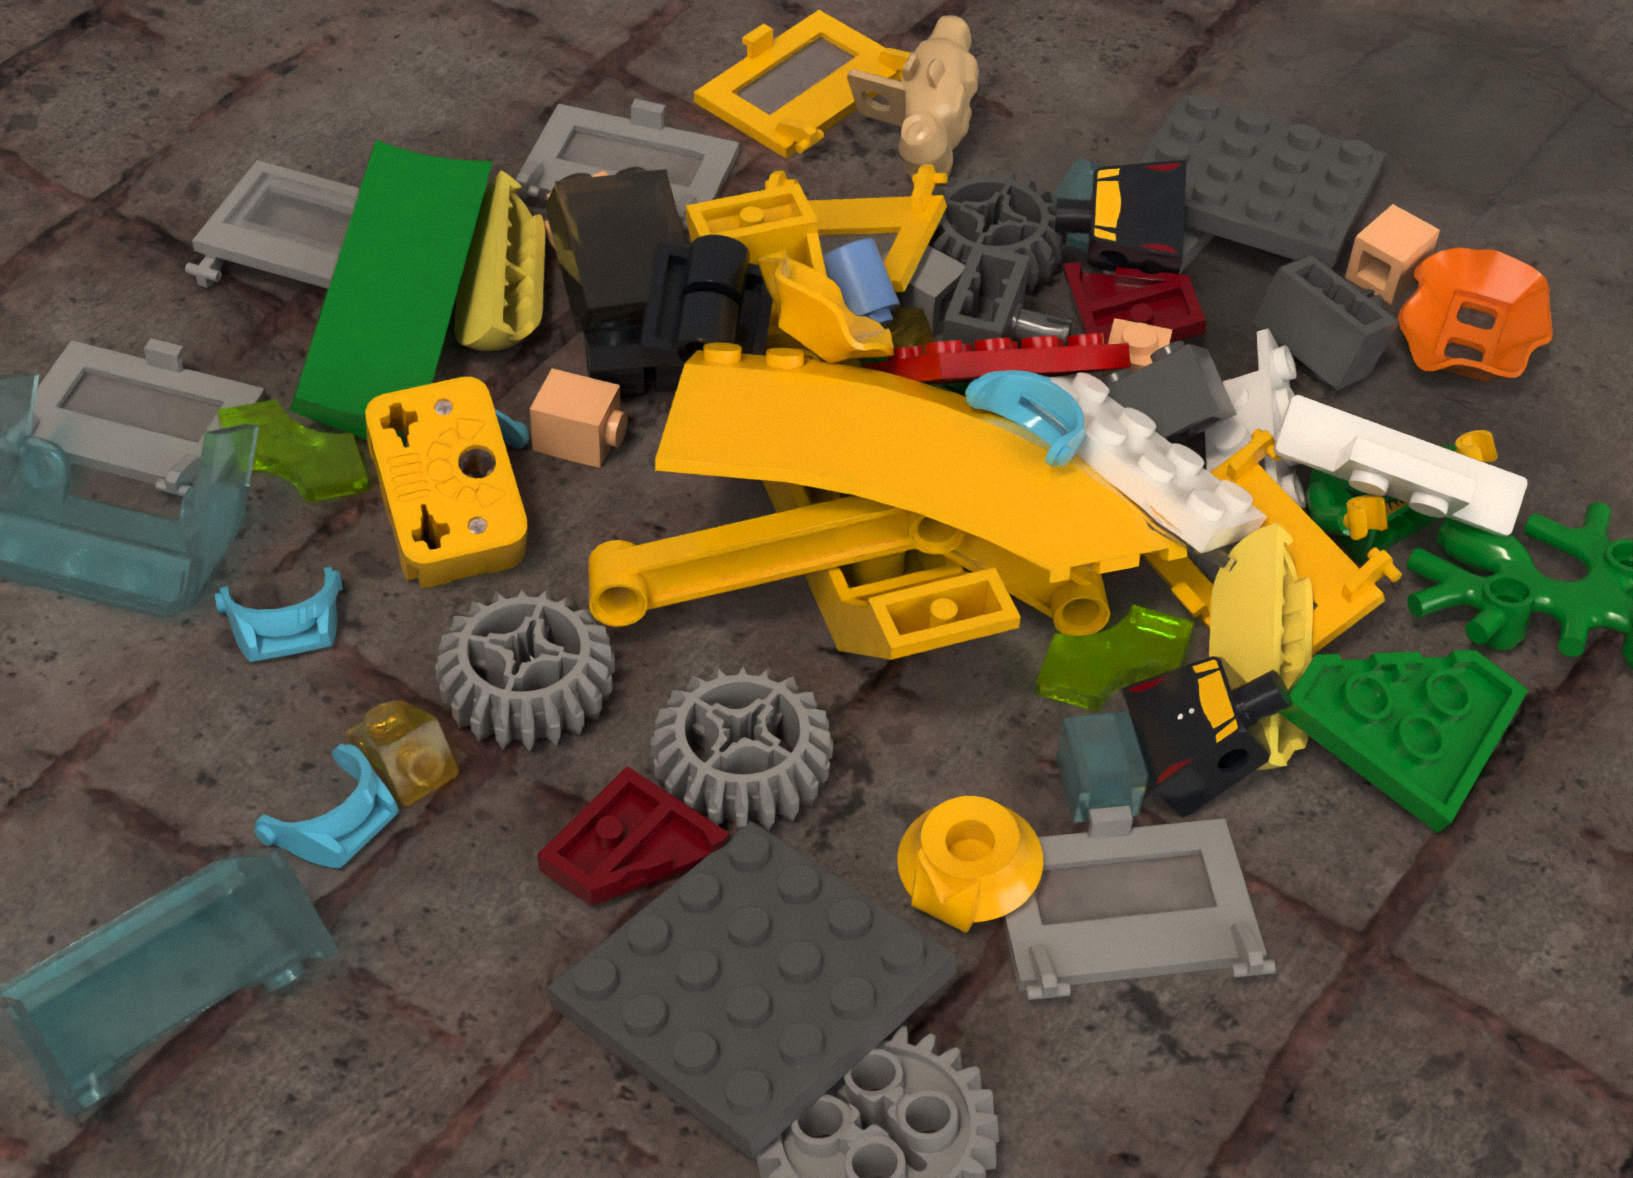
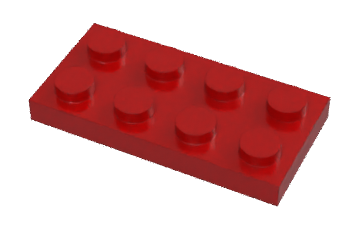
[863,333,1131,385]

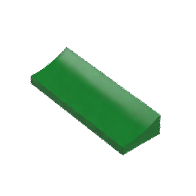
[289,140,493,446]

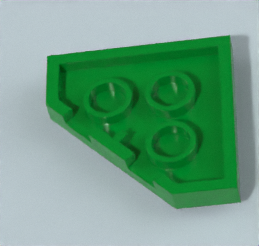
[1279,650,1529,833]

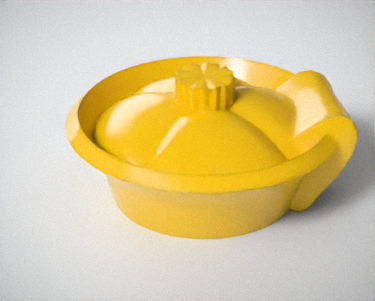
[897,796,1044,933]

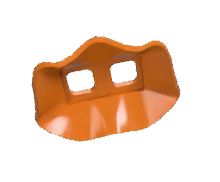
[1397,247,1553,382]

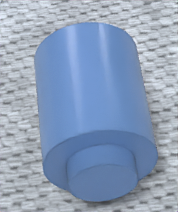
[823,238,900,326]

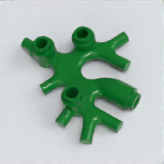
[1406,502,1633,669]

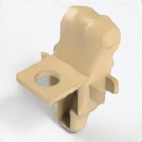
[847,15,979,186]

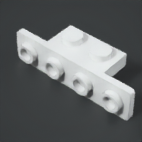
[1205,328,1306,509]
[1273,395,1527,537]

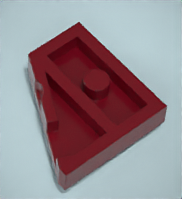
[1063,262,1206,344]
[537,766,730,906]

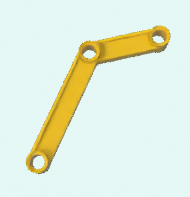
[588,495,1110,637]

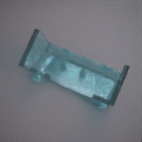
[0,372,259,617]
[0,847,338,1117]

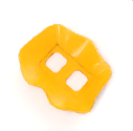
[756,249,894,364]

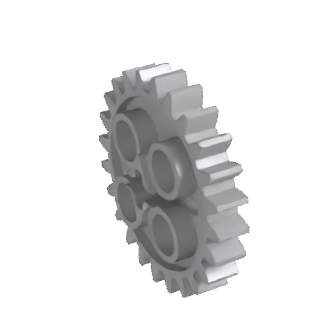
[756,1026,999,1178]

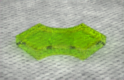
[217,399,368,502]
[1035,605,1194,712]

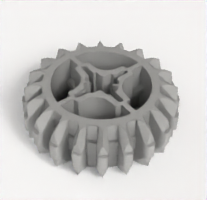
[435,587,615,752]
[651,663,833,832]

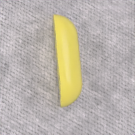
[454,170,545,351]
[1209,523,1313,770]

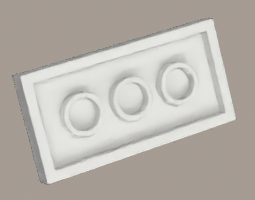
[1031,372,1267,554]

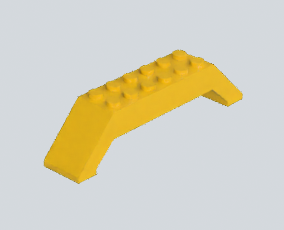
[686,183,1021,660]

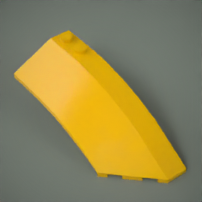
[655,343,1188,584]

